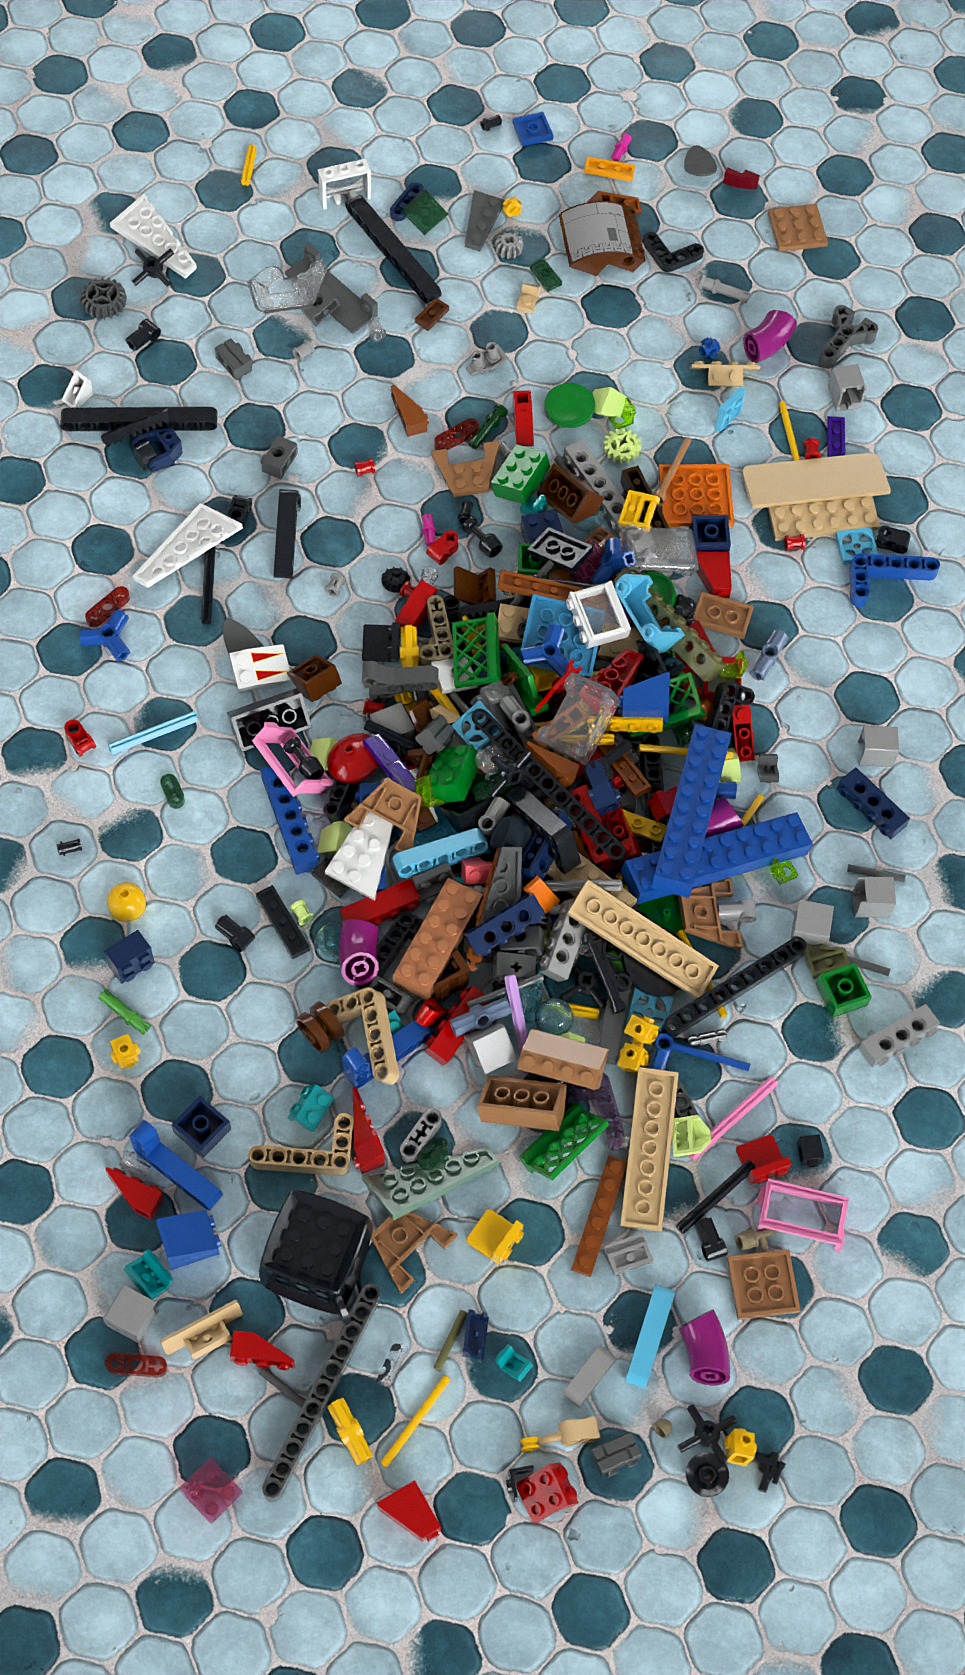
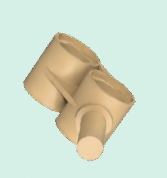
[539,1417,601,1446]

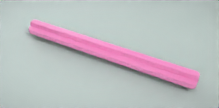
[688,1077,778,1160]

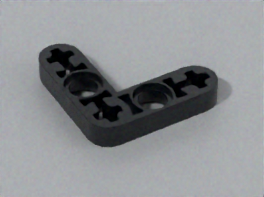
[643,232,704,272]

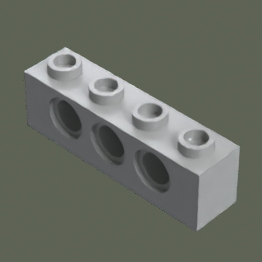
[539,898,586,982]
[858,1004,940,1068]

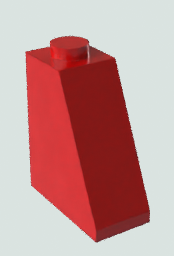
[692,551,732,598]
[395,579,437,631]
[377,1480,441,1542]

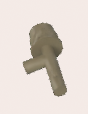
[735,1228,780,1252]

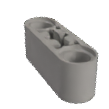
[400,1108,442,1164]
[563,1345,617,1407]

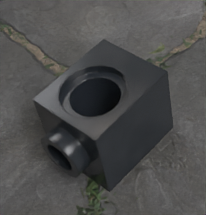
[797,1134,824,1168]

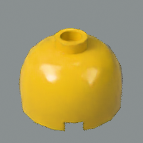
[107,882,146,922]

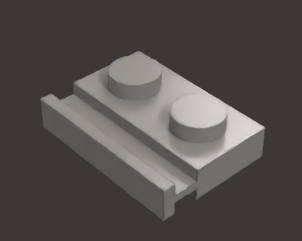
[603,1232,653,1276]

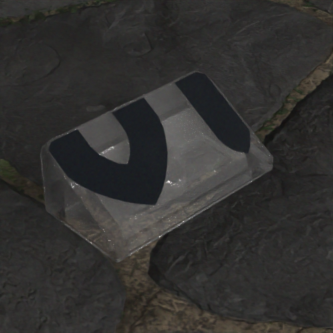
[376,1343,408,1388]

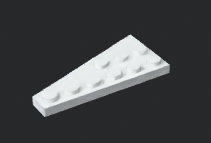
[110,194,197,279]
[132,503,243,588]
[325,778,394,901]

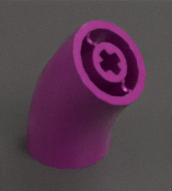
[743,310,797,363]
[705,796,744,838]
[339,919,379,985]
[679,1309,730,1386]

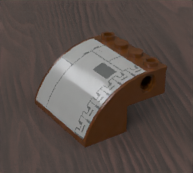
[559,201,646,276]

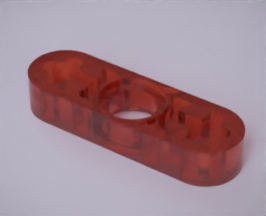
[434,418,479,451]
[85,586,130,627]
[105,1353,168,1378]

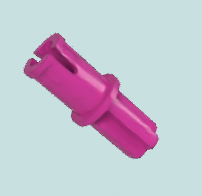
[611,133,632,162]
[421,514,436,546]

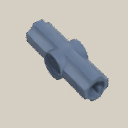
[749,629,789,681]
[449,997,512,1037]

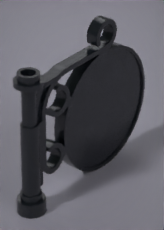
[582,911,683,1015]

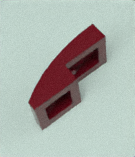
[723,168,760,189]

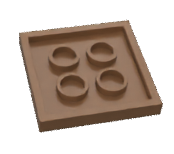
[768,204,828,252]
[727,1249,801,1320]

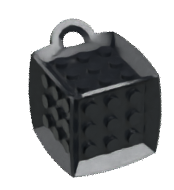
[259,1189,373,1325]

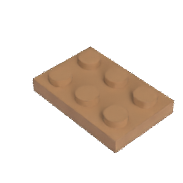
[693,592,754,640]

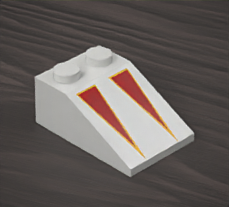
[229,644,291,693]

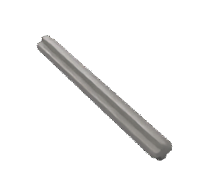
[521,880,623,892]

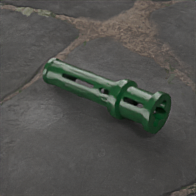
[468,403,508,450]

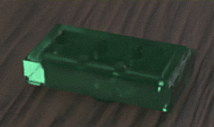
[530,259,562,292]

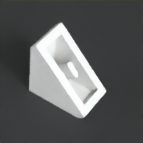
[62,370,93,408]

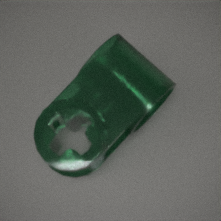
[672,722,694,748]

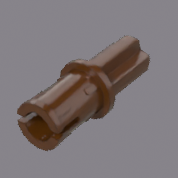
[493,671,519,692]

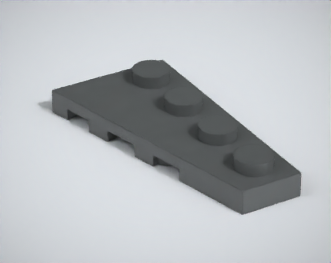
[465,190,505,252]
[481,847,522,927]

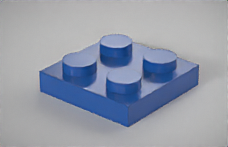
[512,112,554,147]

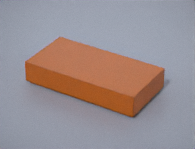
[523,875,560,914]

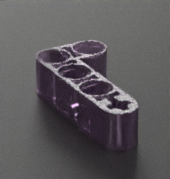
[571,1073,624,1150]

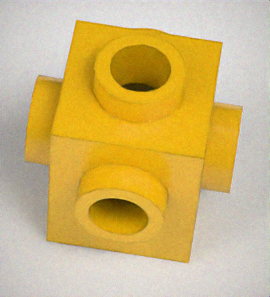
[624,1014,659,1045]
[109,1034,141,1069]
[617,1042,649,1074]
[724,1428,757,1466]

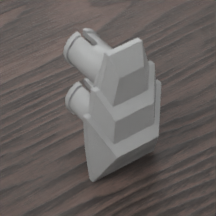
[466,342,509,376]

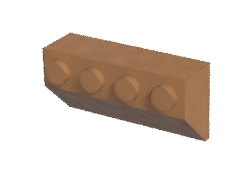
[517,1029,609,1090]
[477,1076,567,1131]

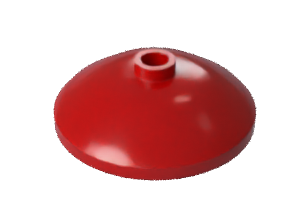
[327,733,379,783]

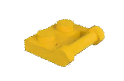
[618,490,660,533]

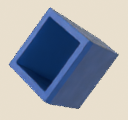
[619,672,670,723]
[156,1210,222,1270]

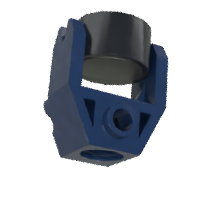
[132,428,183,472]
[582,758,622,816]

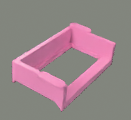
[252,722,334,797]
[756,1179,849,1251]

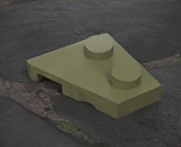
[805,943,850,979]

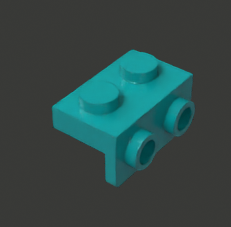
[288,1084,335,1132]
[124,1249,173,1300]

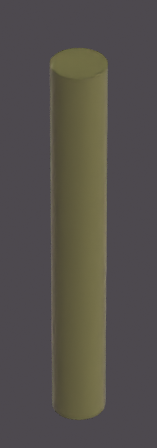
[433,1310,468,1371]

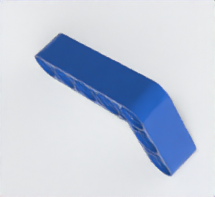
[849,553,940,607]
[342,1020,434,1089]
[129,1120,223,1211]

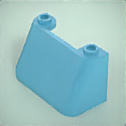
[615,574,685,653]

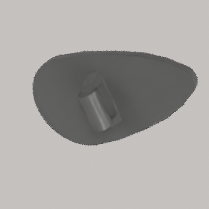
[684,145,717,176]
[223,619,264,655]

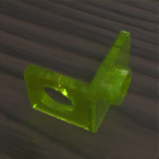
[609,397,636,429]
[718,651,749,678]
[415,775,444,808]
[770,858,798,885]

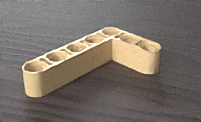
[326,987,399,1085]
[248,1113,354,1176]

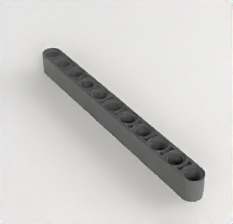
[262,1283,380,1502]

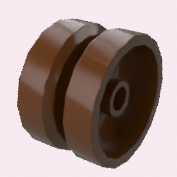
[295,1001,345,1053]

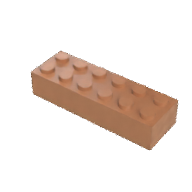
[393,878,483,1000]

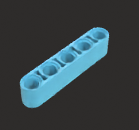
[392,828,489,878]
[625,1284,675,1389]

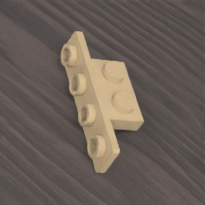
[690,361,760,387]
[160,1300,243,1360]

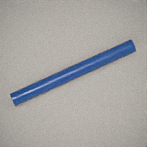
[672,1041,751,1071]

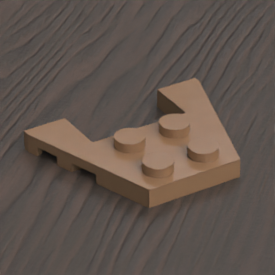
[431,441,500,497]
[343,778,422,852]
[678,878,743,950]
[371,1212,458,1294]

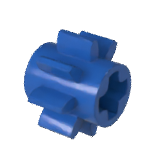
[699,337,720,359]

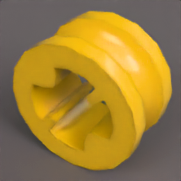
[519,1437,540,1452]

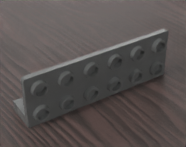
[285,243,378,334]

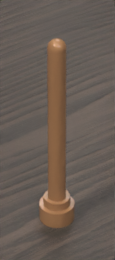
[653,437,691,505]

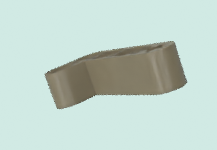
[419,595,453,666]

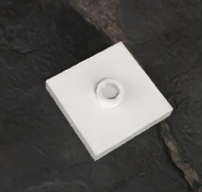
[431,657,478,694]

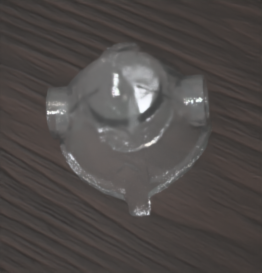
[475,745,508,780]

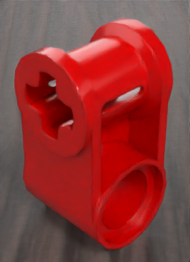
[426,530,459,565]
[64,720,96,757]
[414,997,448,1027]

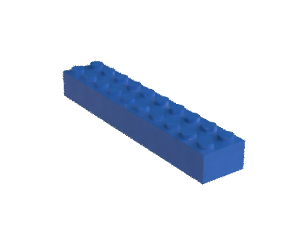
[651,724,732,898]
[621,812,813,905]

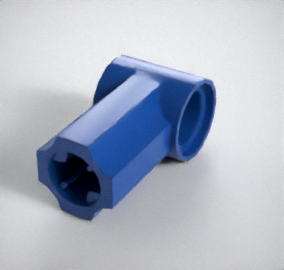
[647,1033,673,1071]

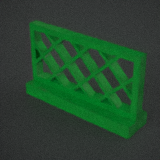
[452,612,501,688]
[501,643,549,717]
[630,672,706,741]
[519,1102,610,1181]

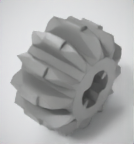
[495,231,523,260]

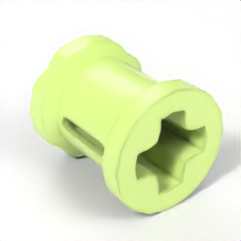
[289,900,314,926]

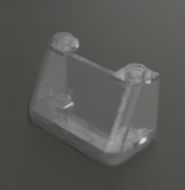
[247,259,326,314]
[621,524,698,576]
[537,672,619,765]

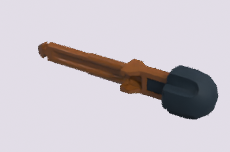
[465,816,531,972]

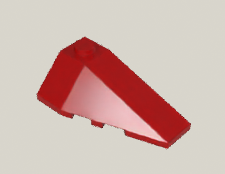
[578,649,644,717]
[352,1087,385,1174]

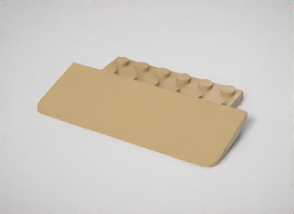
[742,453,891,541]

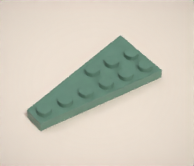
[362,1147,499,1221]

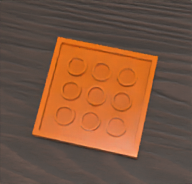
[658,464,734,527]

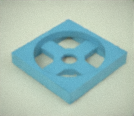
[715,387,746,432]
[835,527,878,564]
[451,700,499,752]
[626,987,673,1034]

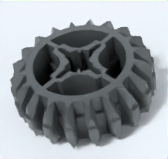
[80,277,127,320]

